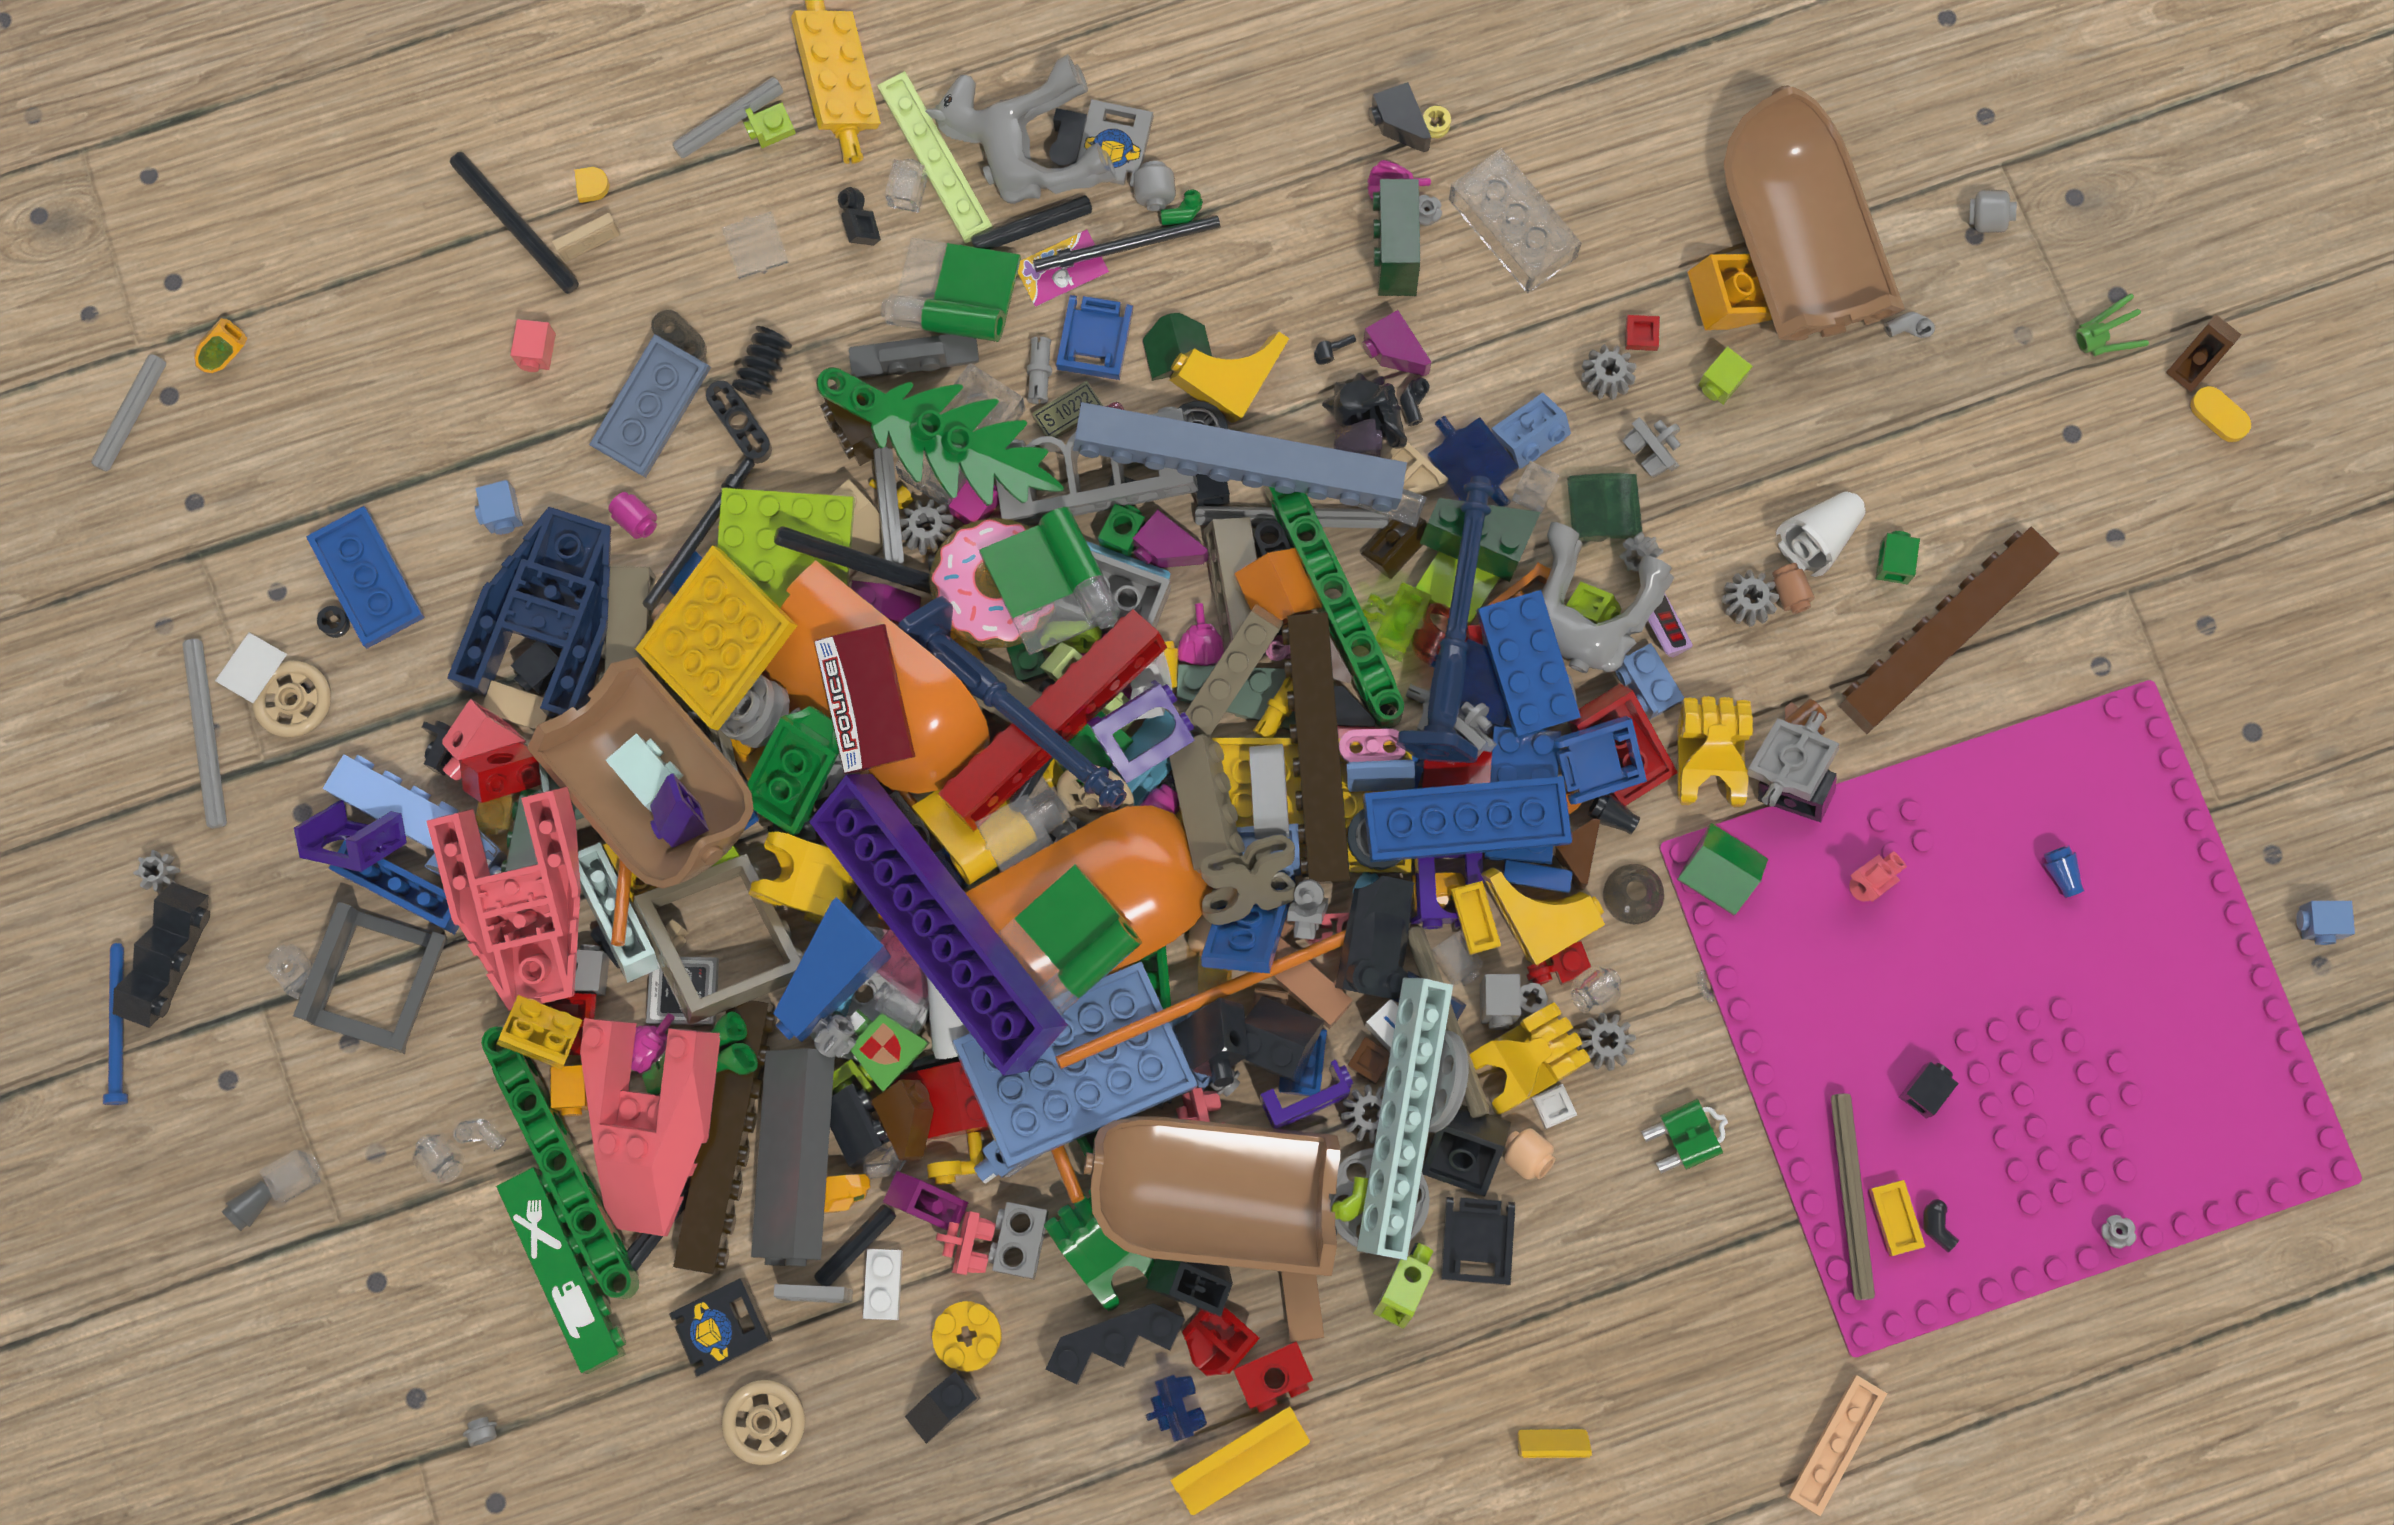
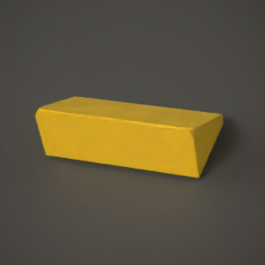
[1517,1429,1592,1458]

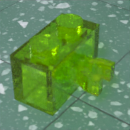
[1363,582,1432,662]

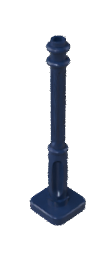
[1396,476,1495,763]
[898,596,1127,808]

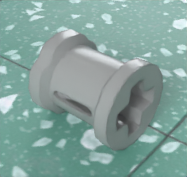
[1520,983,1548,1017]

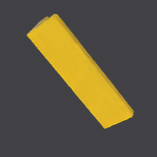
[1170,1406,1310,1515]

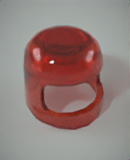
[1411,602,1469,666]

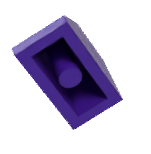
[650,773,709,848]

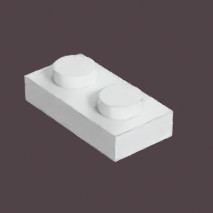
[863,1249,903,1320]

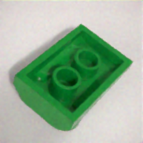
[747,706,839,836]

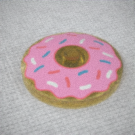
[930,518,1055,648]

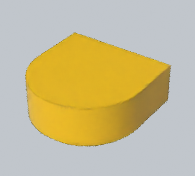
[574,167,610,203]

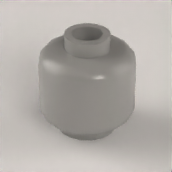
[1134,161,1176,211]
[1969,190,2017,233]

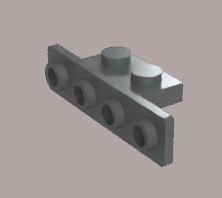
[849,334,979,379]

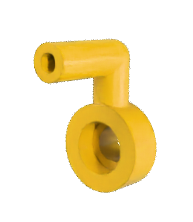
[927,1132,984,1185]

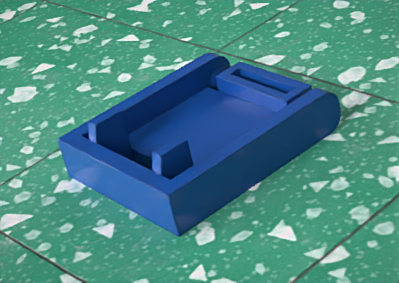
[1056,295,1133,380]
[1554,716,1647,804]

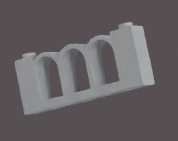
[996,407,1198,526]

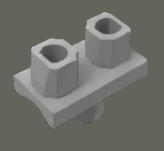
[1622,417,1681,478]
[1454,702,1497,756]
[1287,879,1328,939]

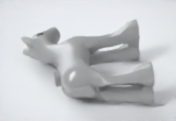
[925,54,1117,204]
[1478,522,1674,677]

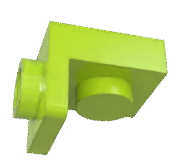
[743,102,796,148]
[1566,581,1622,624]
[832,1059,874,1096]

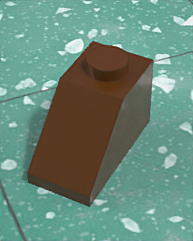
[2166,315,2242,392]
[871,1080,934,1160]

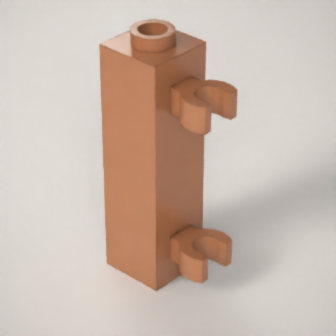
[1270,913,1353,1030]

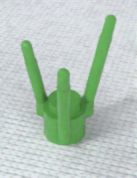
[2075,294,2149,357]

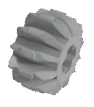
[1581,344,1636,401]
[900,499,955,556]
[1722,570,1779,627]
[1578,1012,1636,1071]
[1341,1085,1384,1144]

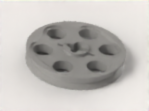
[1428,1030,1469,1132]
[1329,1148,1430,1247]

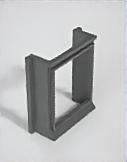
[293,902,448,1054]

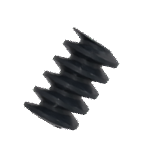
[732,326,792,399]

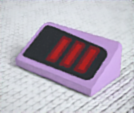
[1648,594,1692,658]

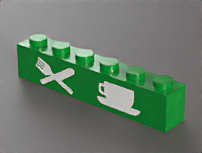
[496,1167,626,1374]

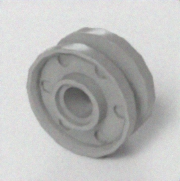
[720,674,790,748]

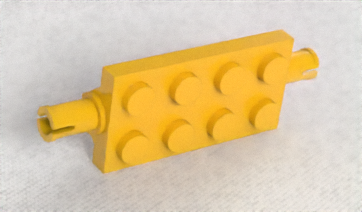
[791,0,881,164]

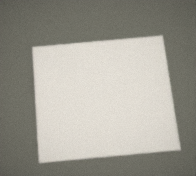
[215,633,287,703]

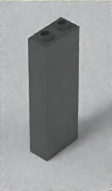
[751,1048,835,1266]

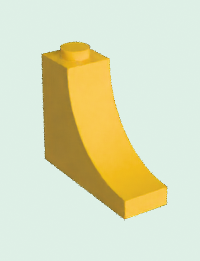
[1169,332,1290,423]
[1481,867,1605,965]

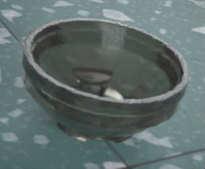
[1603,864,1664,925]

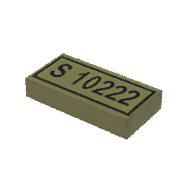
[1032,381,1103,438]

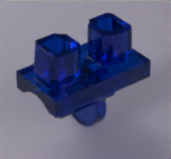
[1145,1374,1207,1442]

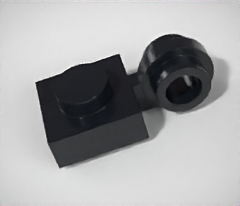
[838,187,881,246]

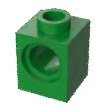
[1098,504,1145,557]
[1875,531,1920,585]

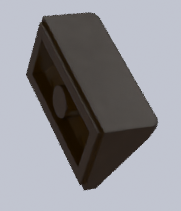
[1361,507,1427,579]

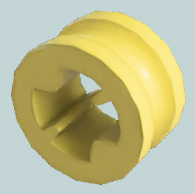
[1423,106,1451,139]

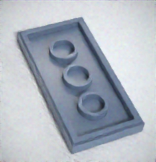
[589,334,711,478]

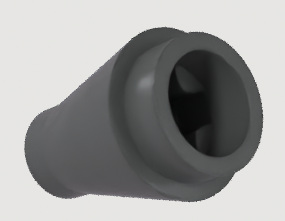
[222,1180,275,1231]

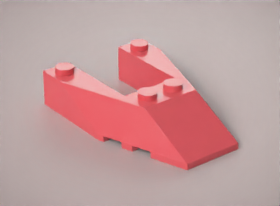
[426,787,581,1011]
[580,1018,720,1236]

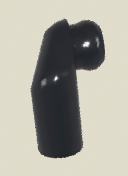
[1400,377,1430,426]

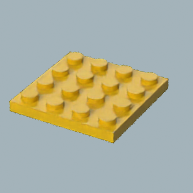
[635,545,798,731]

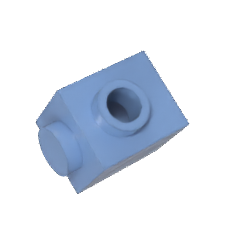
[475,480,523,535]
[2296,901,2355,945]

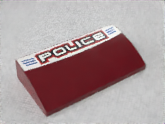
[814,624,916,774]

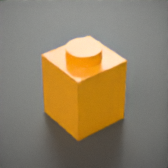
[551,1065,588,1116]

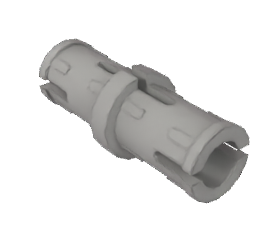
[1027,337,1052,404]

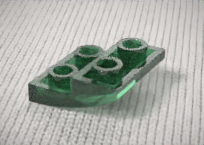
[1567,473,1642,542]

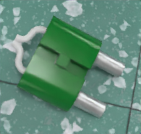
[1641,1099,1728,1174]

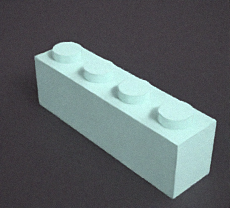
[578,842,659,983]

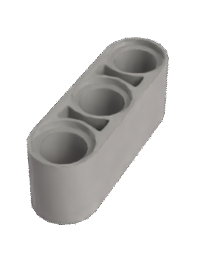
[1249,744,1289,839]

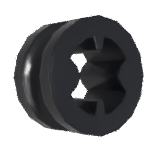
[317,606,351,638]

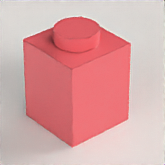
[510,319,556,372]

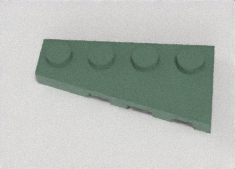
[1177,664,1296,730]

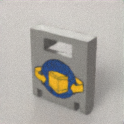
[1076,99,1154,187]

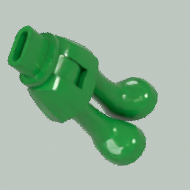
[642,1012,758,1095]

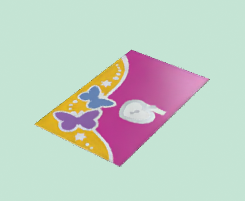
[1018,230,1109,307]

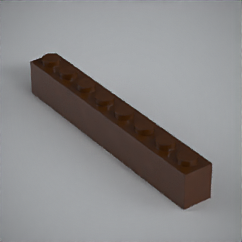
[1839,526,2060,734]

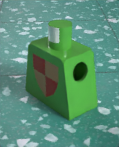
[848,1009,930,1092]

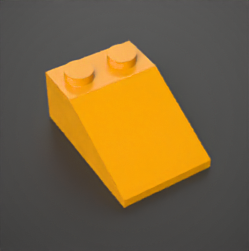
[1687,254,1772,330]

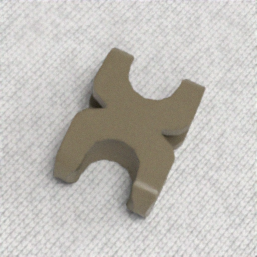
[1200,835,1296,925]

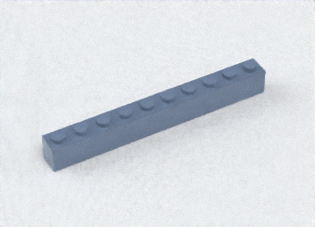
[1073,402,1407,512]

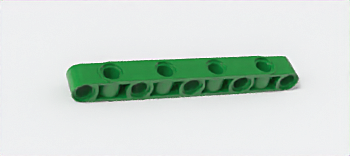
[1264,486,1404,729]
[481,1026,639,1299]

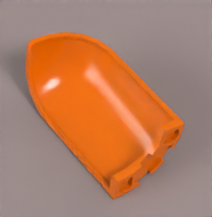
[762,560,990,794]
[965,805,1213,1000]

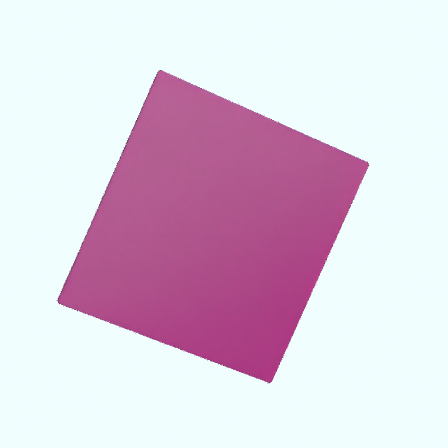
[1659,680,2362,1357]

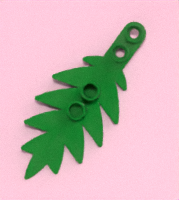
[816,367,1064,506]

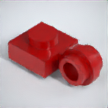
[1526,941,1593,985]

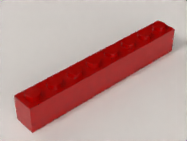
[938,609,1167,832]

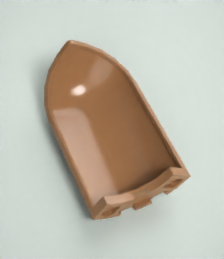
[1724,85,1905,341]
[527,657,754,889]
[1084,1116,1341,1276]

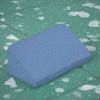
[1347,760,1415,792]

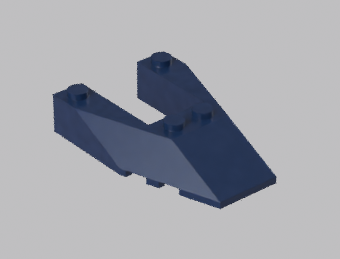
[447,507,611,718]

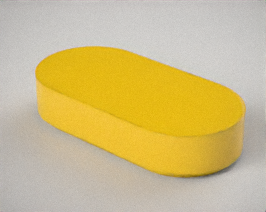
[2190,386,2251,442]

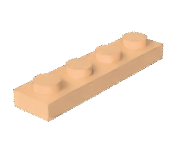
[1787,1375,1887,1516]

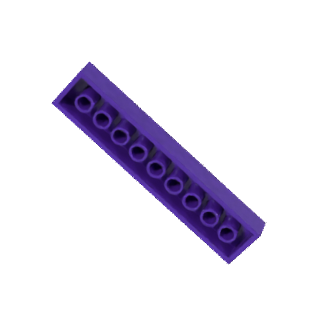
[810,774,1068,1076]

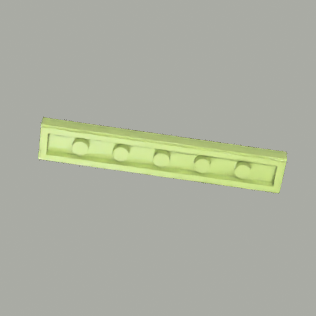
[877,71,993,244]

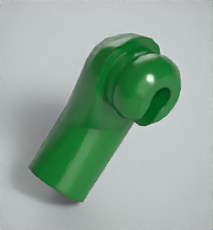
[1161,189,1203,225]

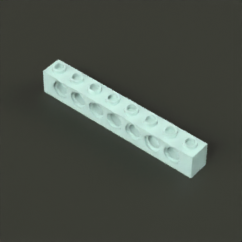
[1357,978,1453,1260]

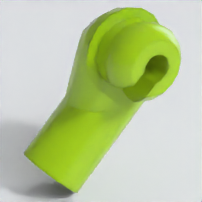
[1331,1177,1369,1222]

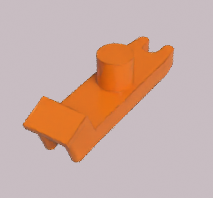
[1487,562,1551,606]

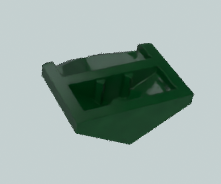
[1143,313,1212,381]

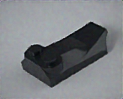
[1335,876,1415,999]

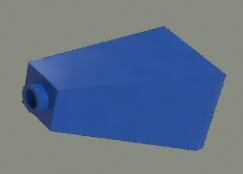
[773,897,891,1042]

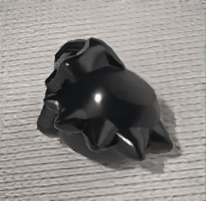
[1322,373,1408,449]

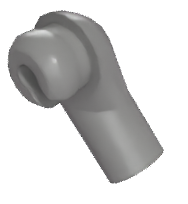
[1884,312,1935,338]

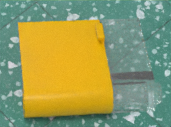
[912,777,1071,885]

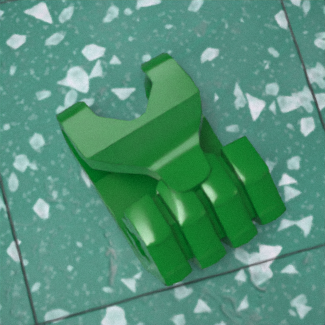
[1044,1189,1155,1311]

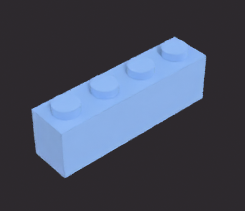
[323,754,459,851]

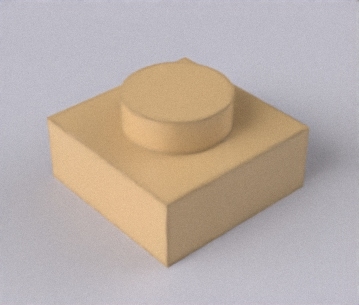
[665,919,689,952]

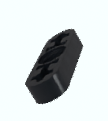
[706,381,772,464]

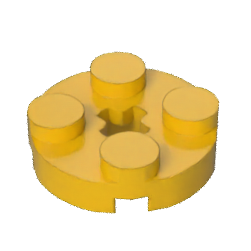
[932,1301,1002,1372]

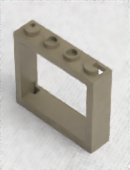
[633,854,803,1025]

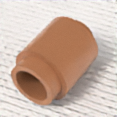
[1772,563,1815,614]

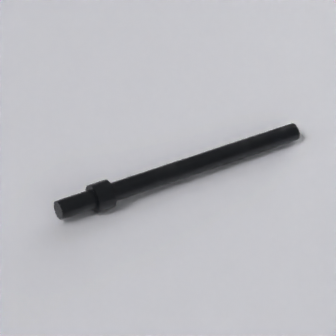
[1033,215,1220,273]
[642,458,755,611]

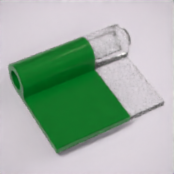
[881,238,1021,342]
[979,507,1121,655]
[997,864,1142,1015]

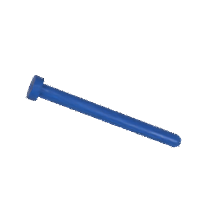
[103,943,128,1105]

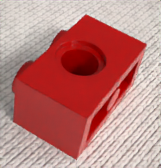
[459,742,541,803]
[1233,1341,1314,1412]

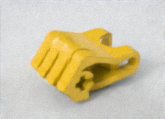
[1677,696,1753,808]
[749,832,858,925]
[1470,1002,1591,1115]

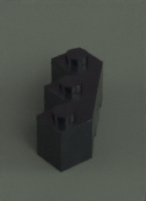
[113,882,210,1028]
[1045,1303,1185,1385]

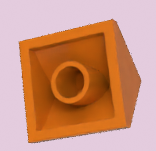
[1234,548,1321,625]

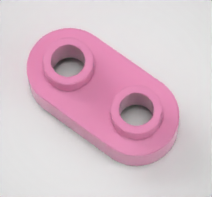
[1339,729,1406,762]

